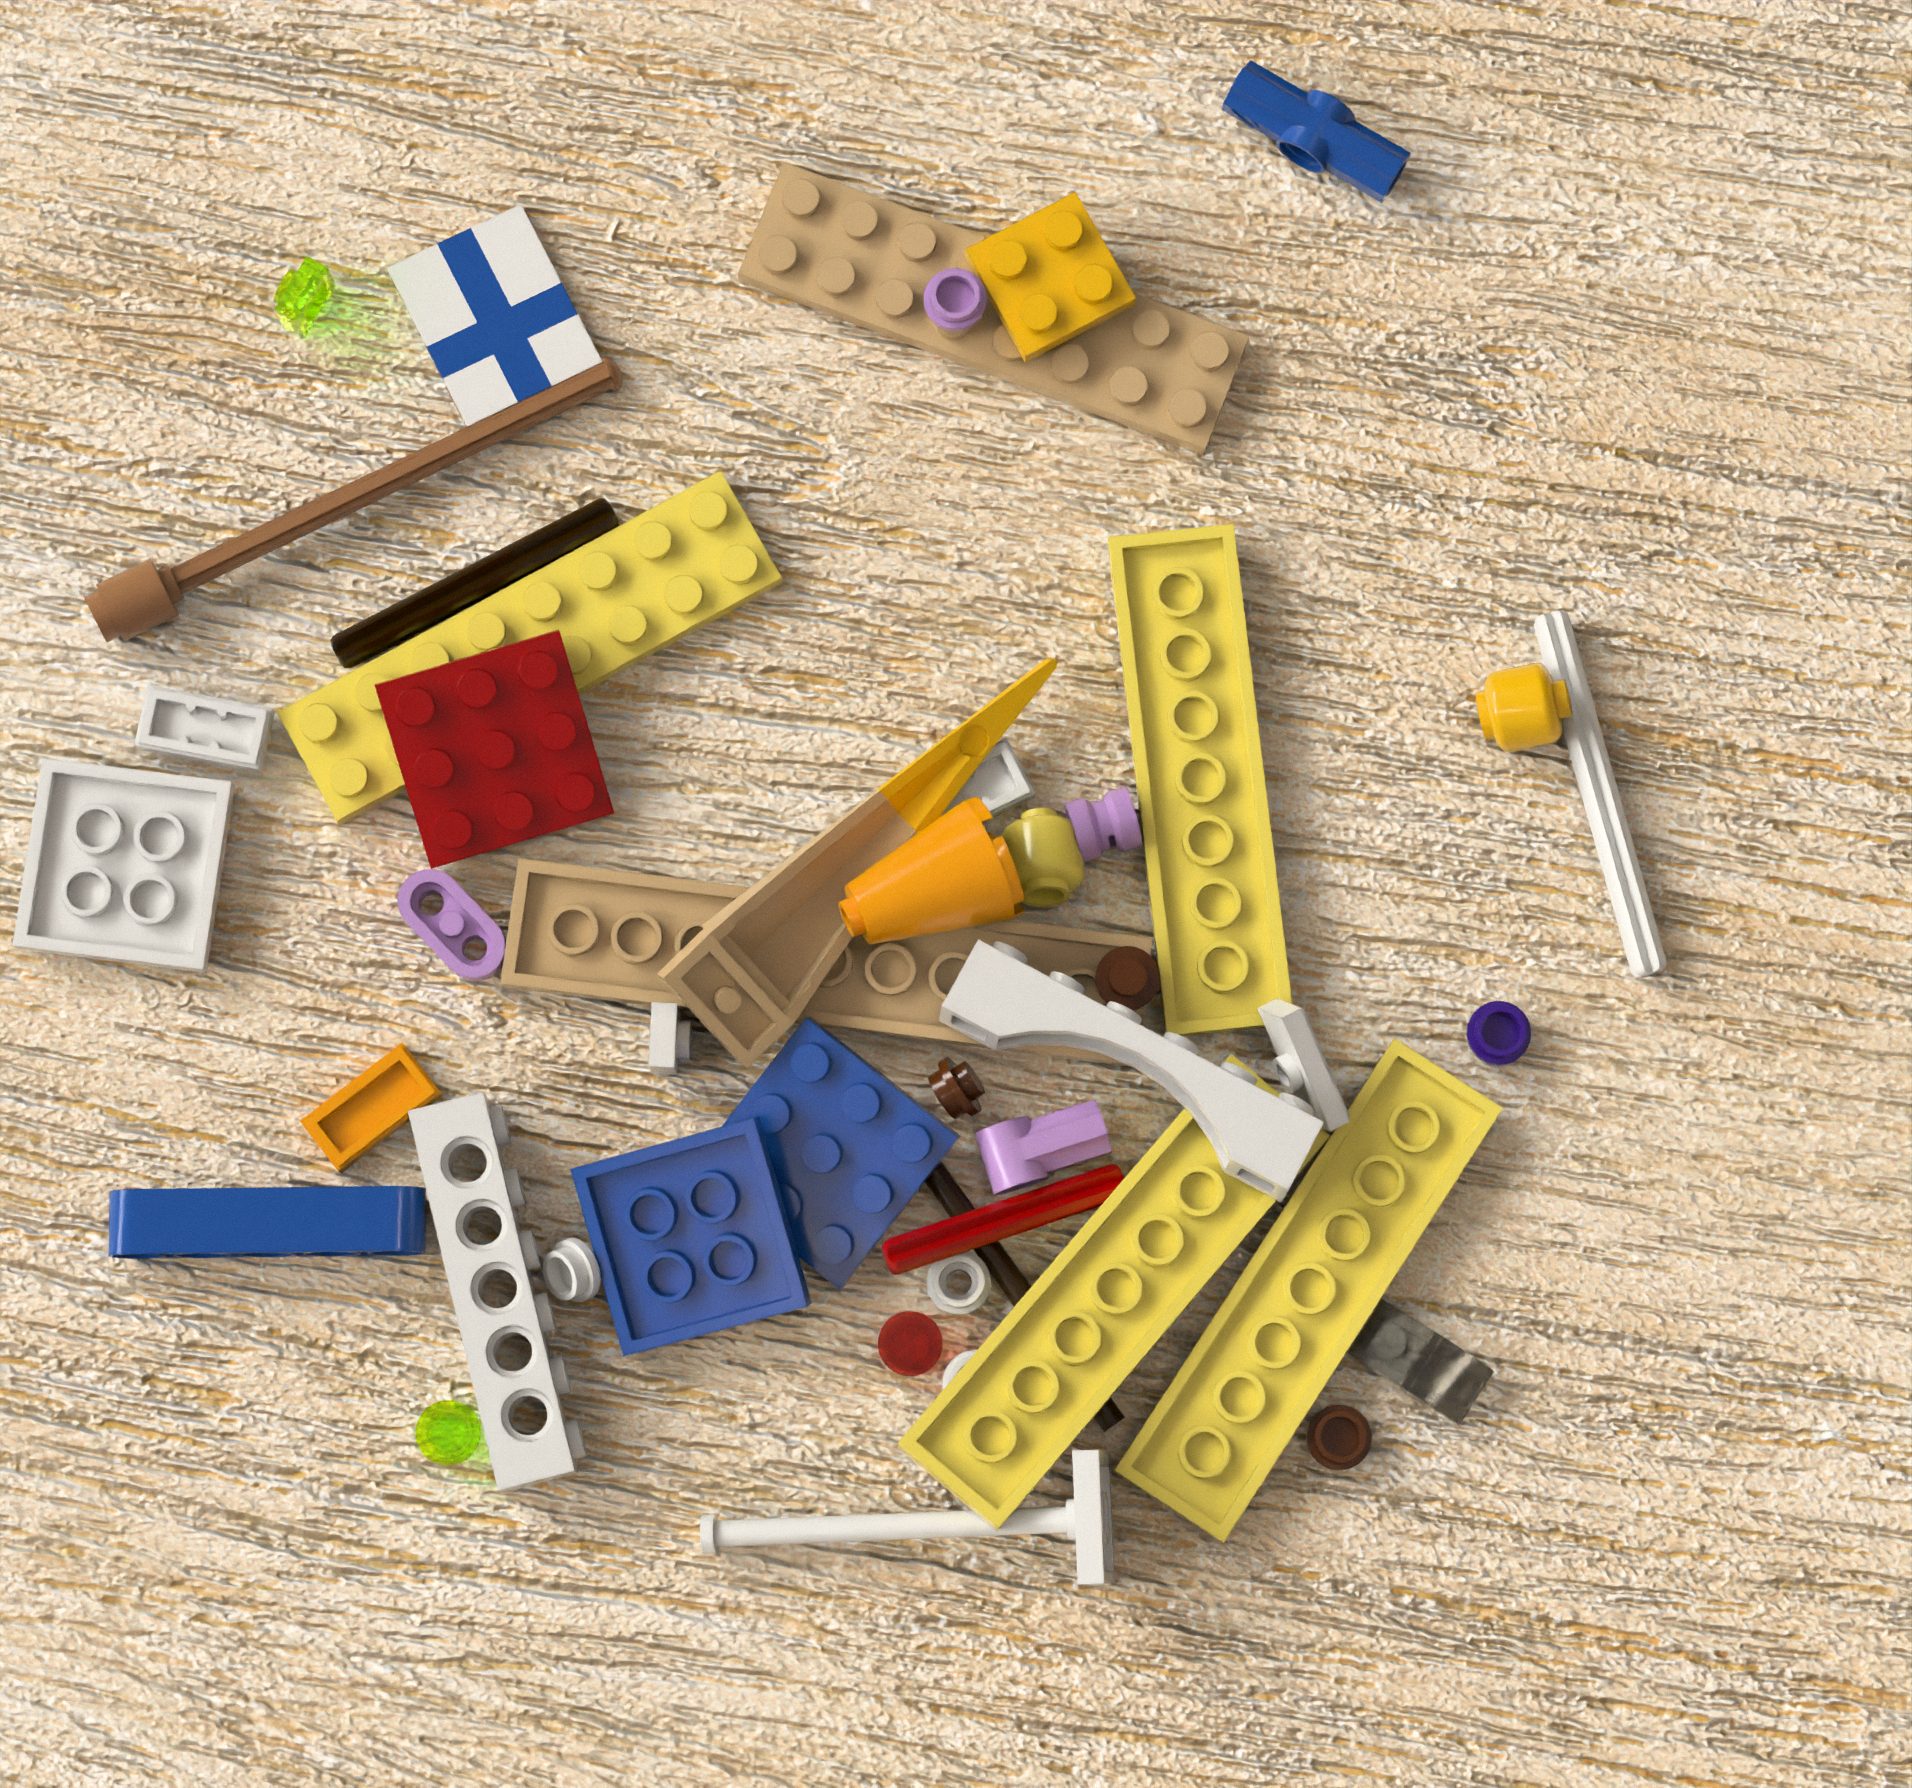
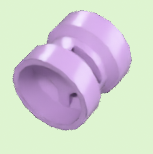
[1064,786,1143,863]

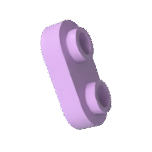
[398,869,506,982]

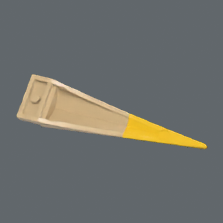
[657,658,1058,1069]

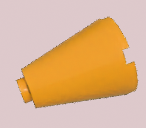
[838,797,1025,945]

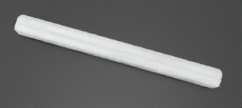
[1534,610,1667,977]

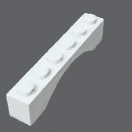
[939,939,1324,1202]

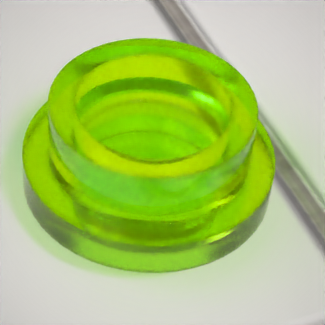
[415,1400,481,1466]

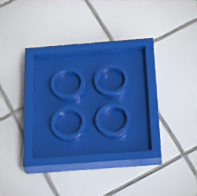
[722,1017,961,1290]
[570,1116,812,1357]

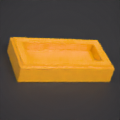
[300,1043,443,1173]

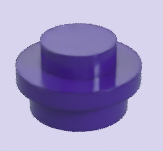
[1466,1001,1531,1066]

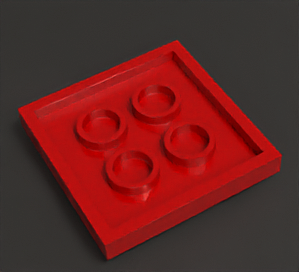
[374,629,614,869]

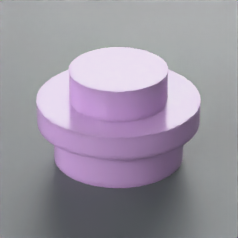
[924,268,987,332]

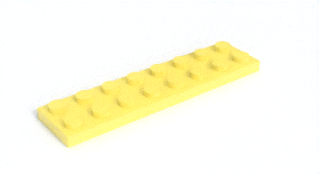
[277,471,783,825]
[1107,524,1293,1037]
[1114,1038,1503,1543]
[897,1054,1330,1531]

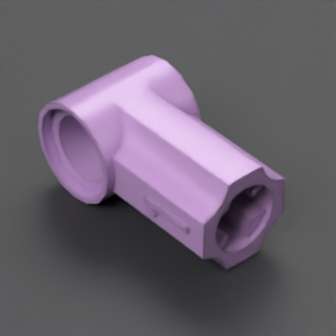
[974,1099,1112,1195]

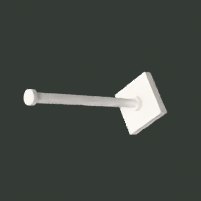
[700,1449,1115,1586]

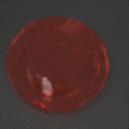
[878,1311,943,1377]

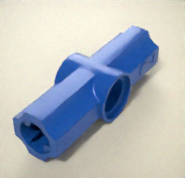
[1222,60,1411,203]

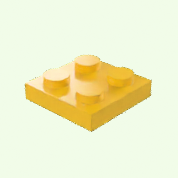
[965,191,1136,363]

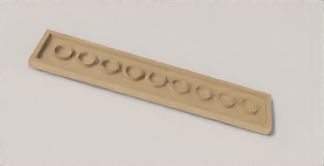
[500,858,1153,1067]

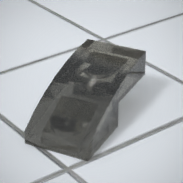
[1345,1299,1493,1426]

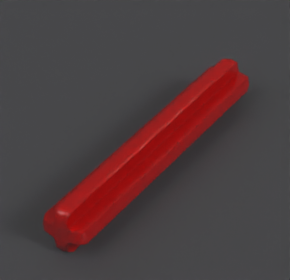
[882,1164,1124,1275]

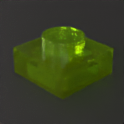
[274,256,336,338]

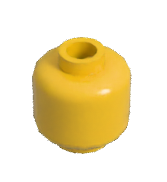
[1476,663,1573,752]

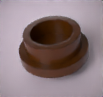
[1095,946,1160,1011]
[928,1057,985,1120]
[1306,1405,1372,1470]

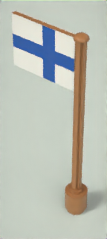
[84,204,623,642]

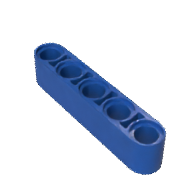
[108,1186,426,1259]

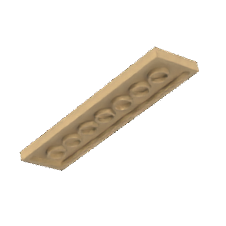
[738,162,1249,455]

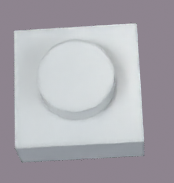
[648,1002,692,1075]

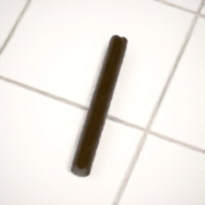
[330,498,619,668]

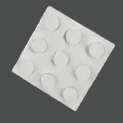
[12,758,235,973]

